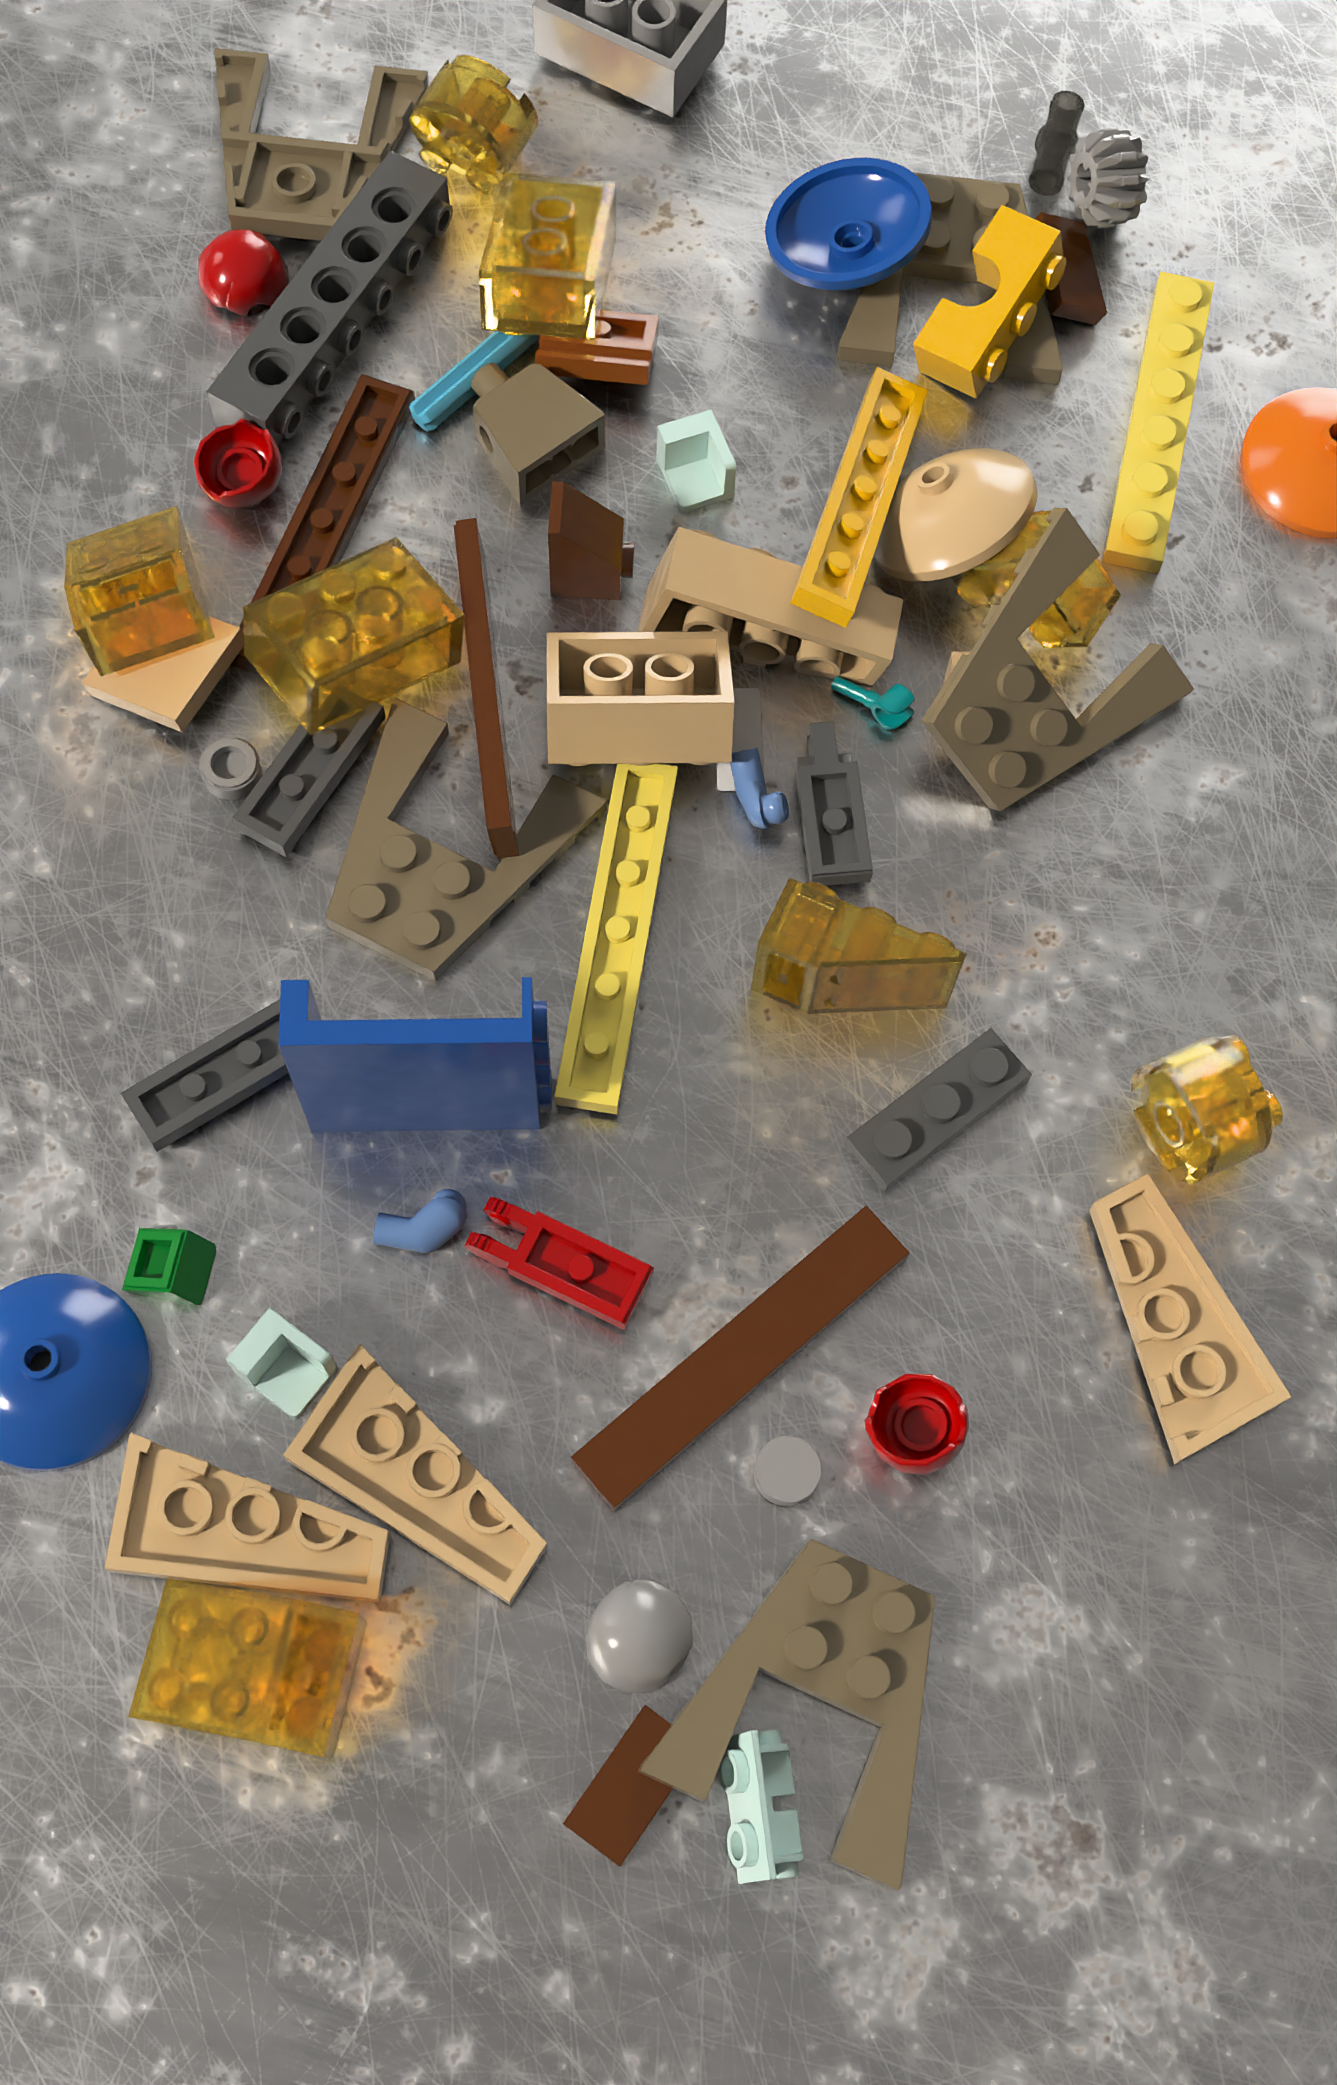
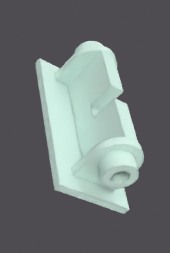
[718,1730,804,1884]

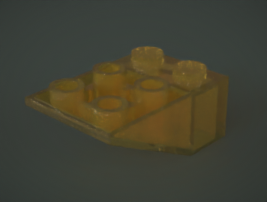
[64,506,215,677]
[751,878,967,1014]
[128,1578,367,1762]

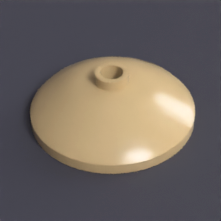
[873,448,1038,582]

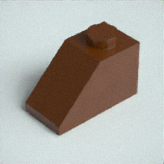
[548,481,635,600]

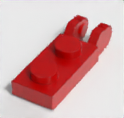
[464,1197,654,1330]

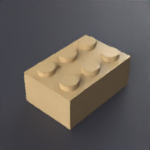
[547,631,734,766]

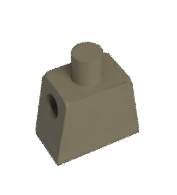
[471,363,605,505]

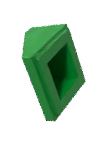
[122,1228,216,1305]

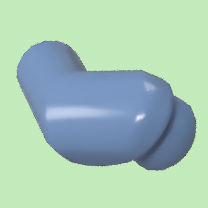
[730,748,789,829]
[373,1189,467,1253]

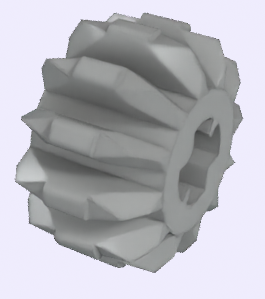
[1066,128,1150,228]

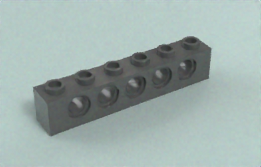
[206,150,453,447]

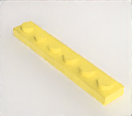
[1102,271,1215,574]
[554,763,678,1115]

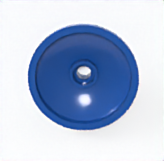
[765,158,932,291]
[0,1273,152,1472]

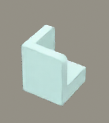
[656,409,736,513]
[226,1307,339,1419]

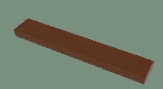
[231,374,415,683]
[454,518,519,859]
[570,1205,910,1511]

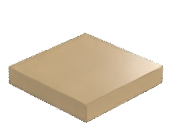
[81,593,247,733]

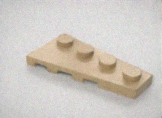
[1089,1174,1292,1465]
[283,1343,548,1605]
[104,1433,390,1603]

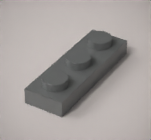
[232,679,386,857]
[120,999,289,1152]
[844,1028,1032,1192]

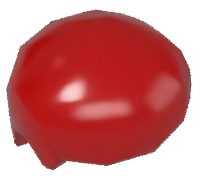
[198,229,289,316]
[193,418,282,509]
[864,1374,969,1475]

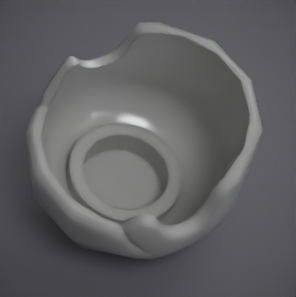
[586,1579,693,1693]

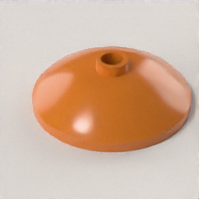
[1240,388,1337,539]

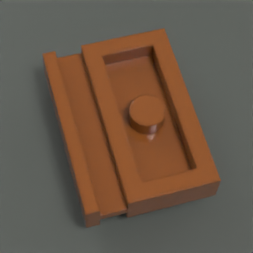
[535,304,659,385]

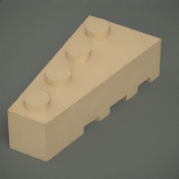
[637,527,904,686]

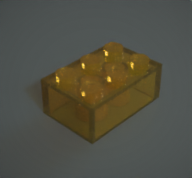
[479,172,616,340]
[243,537,465,735]

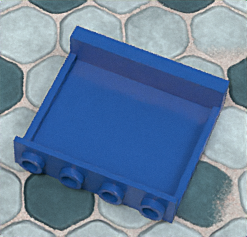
[278,977,552,1133]

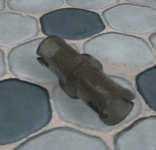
[1028,90,1085,196]

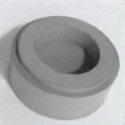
[199,737,263,800]
[753,1436,822,1506]

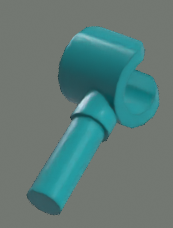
[831,676,915,730]

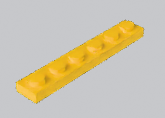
[790,367,928,628]

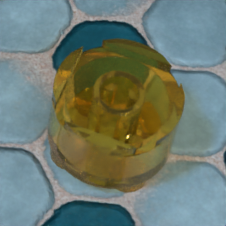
[410,55,538,194]
[1131,1034,1283,1184]

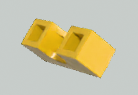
[913,205,1066,399]

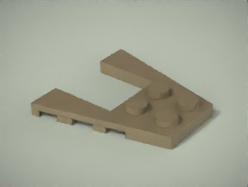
[214,48,429,241]
[837,172,1063,385]
[921,508,1194,811]
[325,698,606,981]
[638,1539,935,1891]

